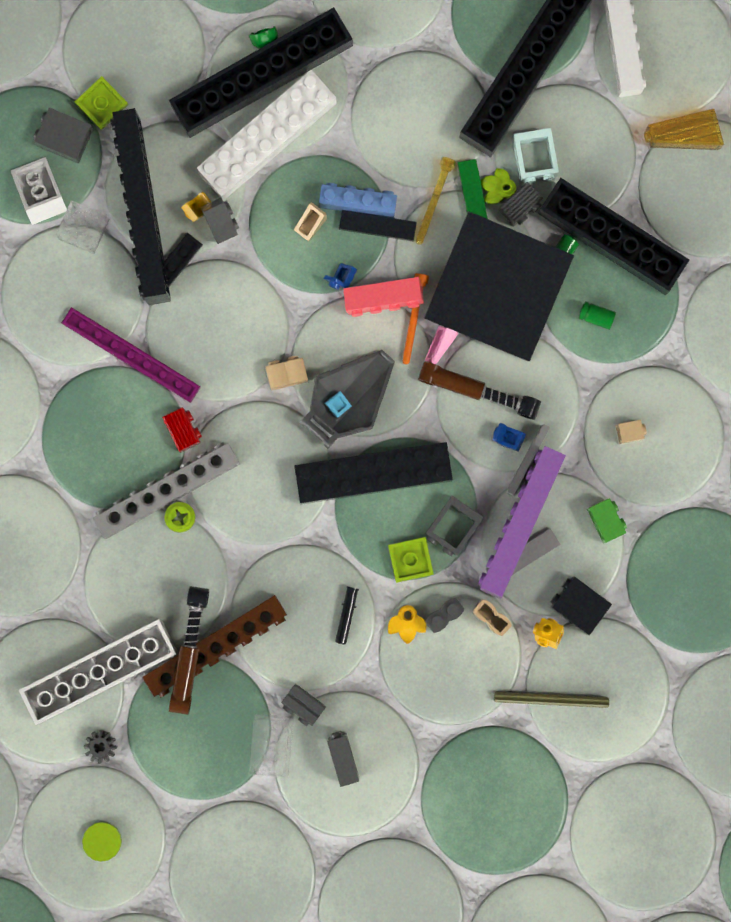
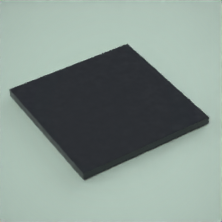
[424,211,574,362]

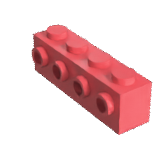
[343,277,424,317]

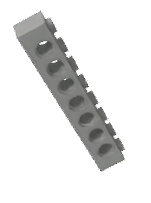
[93,442,240,539]

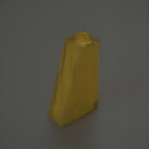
[644,109,724,150]

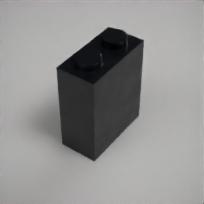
[550,576,612,635]

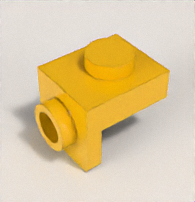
[181,192,211,222]

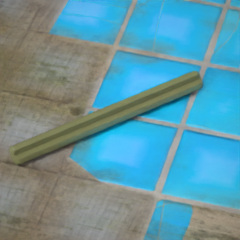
[494,692,609,708]

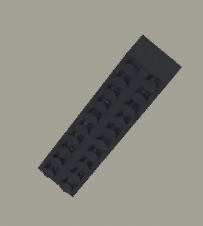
[459,0,592,158]
[169,7,353,138]
[110,108,171,305]

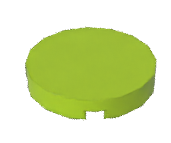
[82,822,122,862]

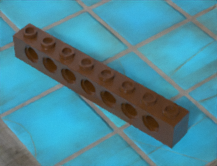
[142,595,288,698]

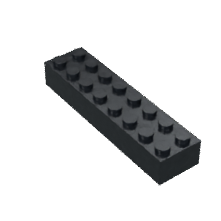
[538,177,690,295]
[294,442,453,505]

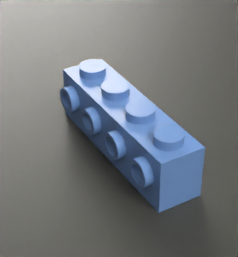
[319,183,397,218]

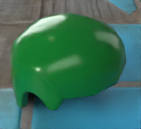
[249,26,278,49]

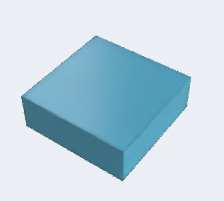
[325,391,352,418]

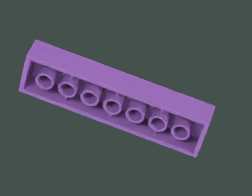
[478,446,566,599]

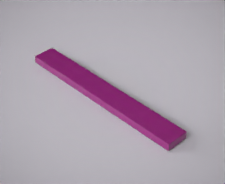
[62,307,201,403]

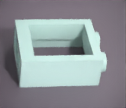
[512,128,559,184]

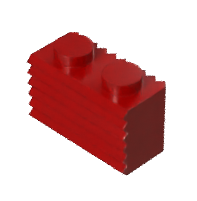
[162,407,202,453]

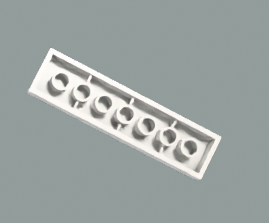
[197,70,337,201]
[19,619,179,725]

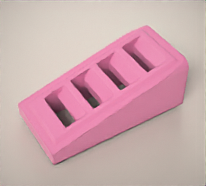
[425,325,458,364]

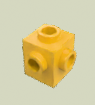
[533,618,564,649]

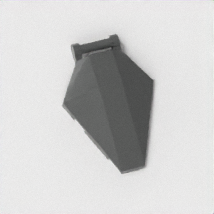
[300,350,395,449]

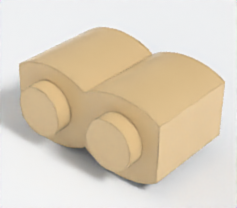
[265,356,308,391]
[472,600,512,636]

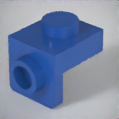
[324,263,357,290]
[493,423,526,452]

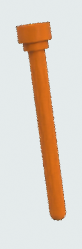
[402,273,429,364]

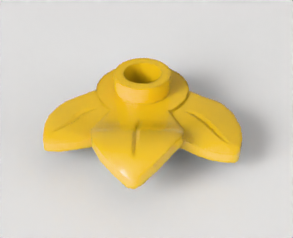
[388,605,426,644]

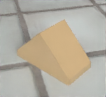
[294,202,327,242]

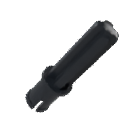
[335,586,359,645]

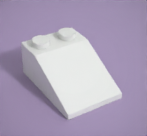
[11,157,67,225]

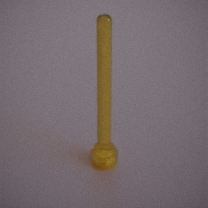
[416,157,456,245]

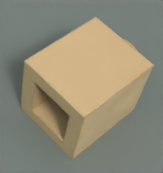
[616,420,647,444]

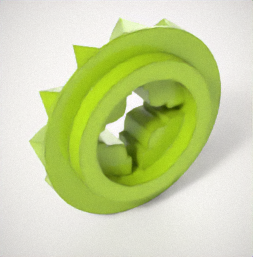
[164,502,196,533]

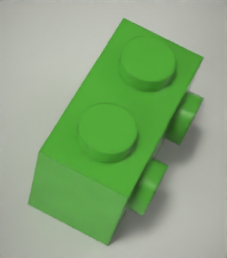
[587,498,627,543]

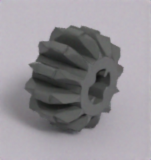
[84,730,118,764]

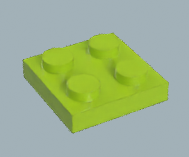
[74,76,129,130]
[388,537,434,583]

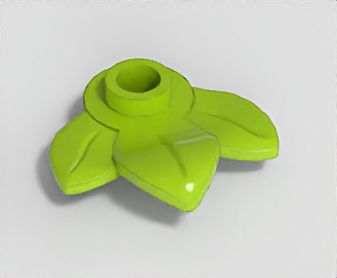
[480,168,517,204]

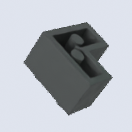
[200,198,239,244]

